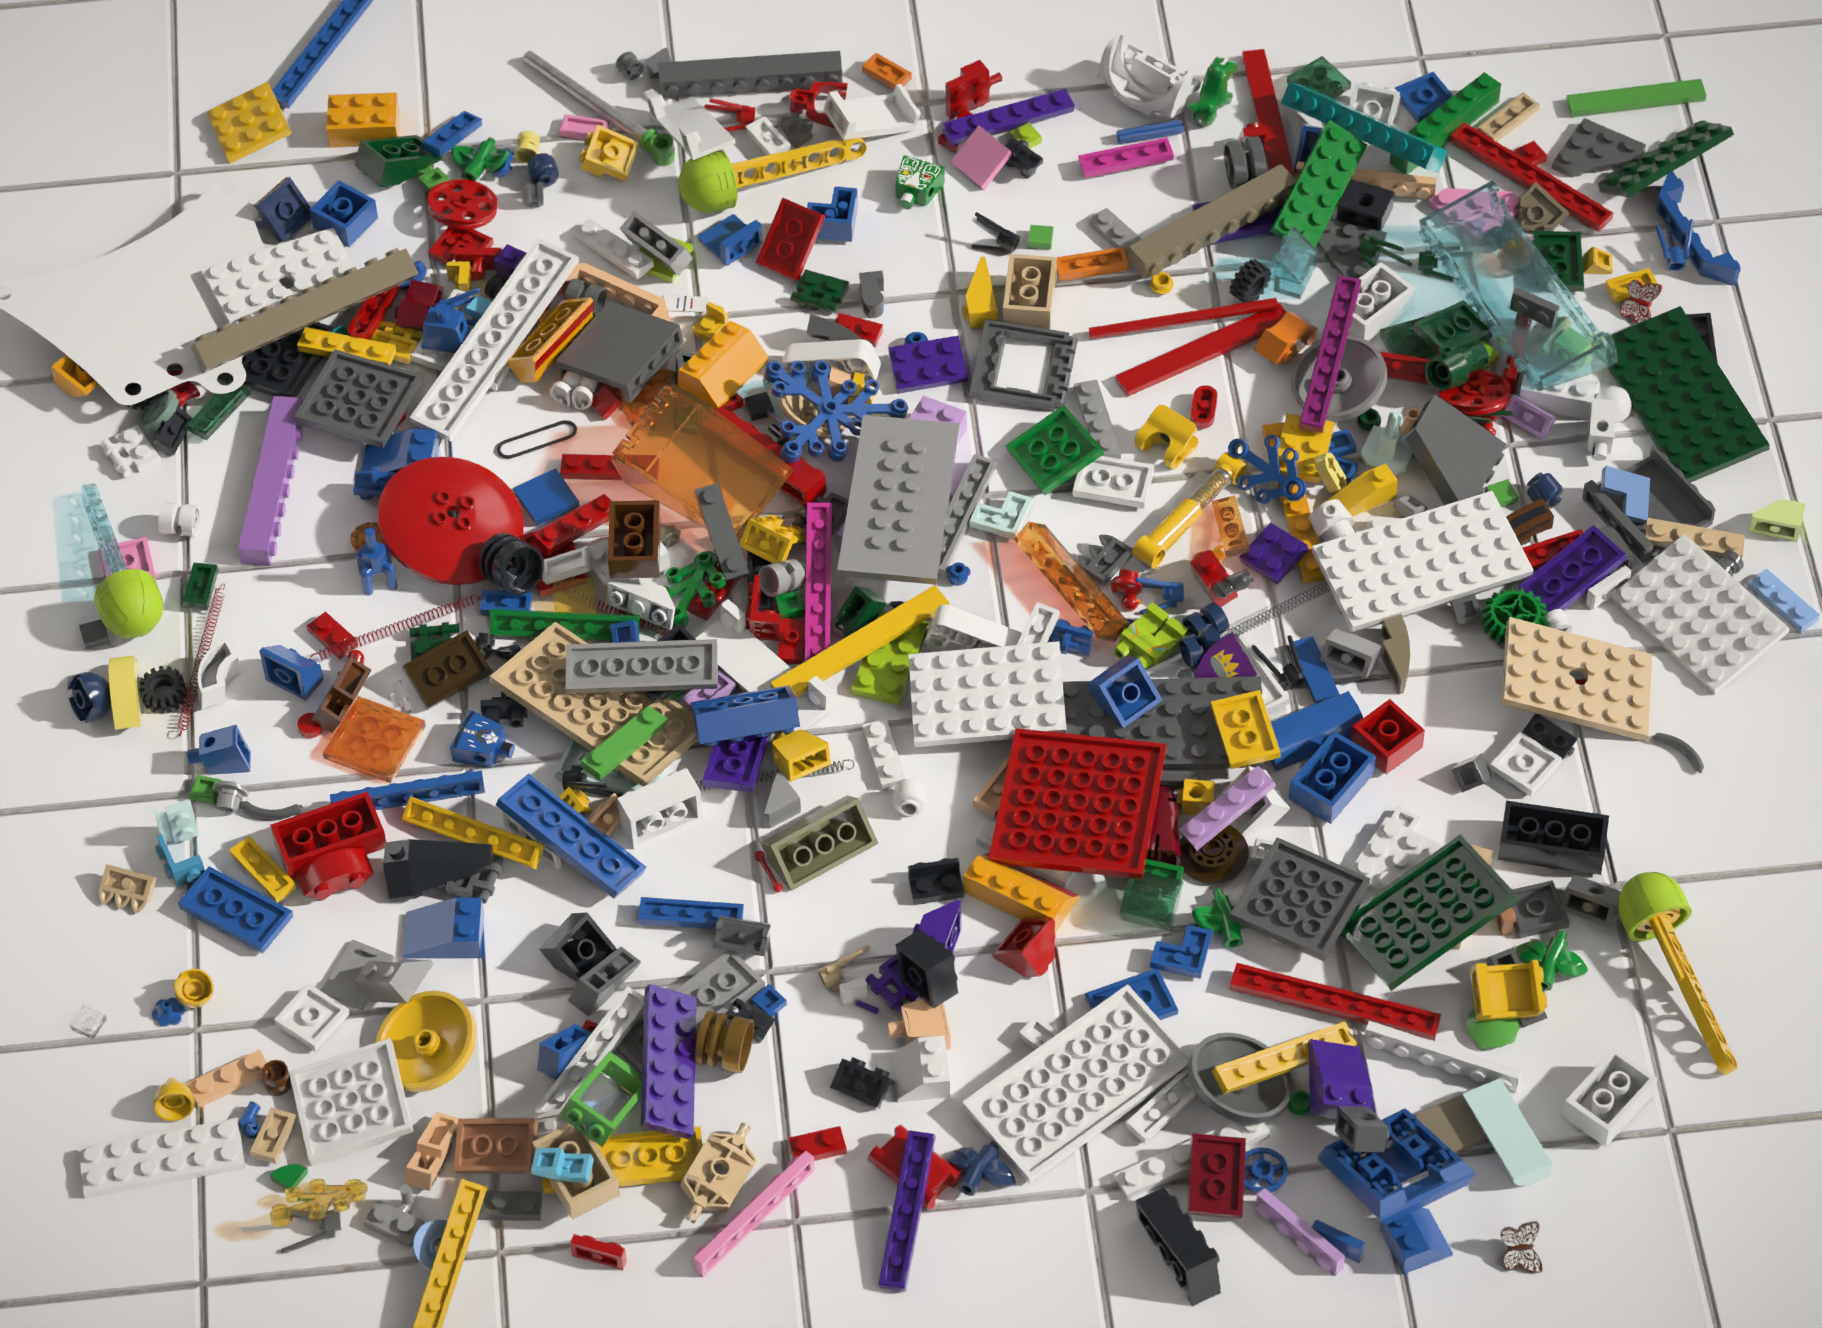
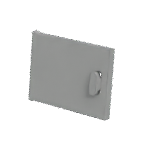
[320,939,394,1010]

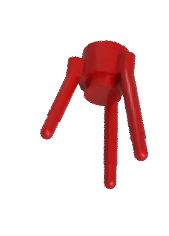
[704,98,756,132]

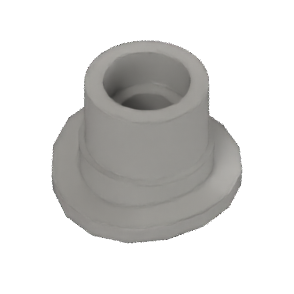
[214,781,249,813]

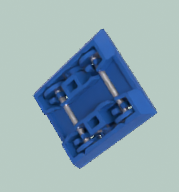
[1318,1108,1475,1225]

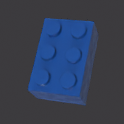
[1289,731,1376,824]

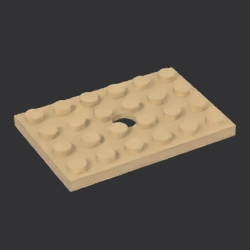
[1501,617,1652,741]

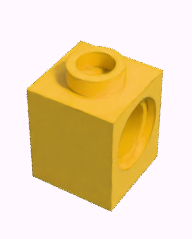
[1177,779,1215,816]

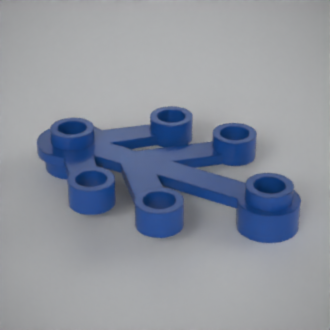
[1228,435,1306,504]

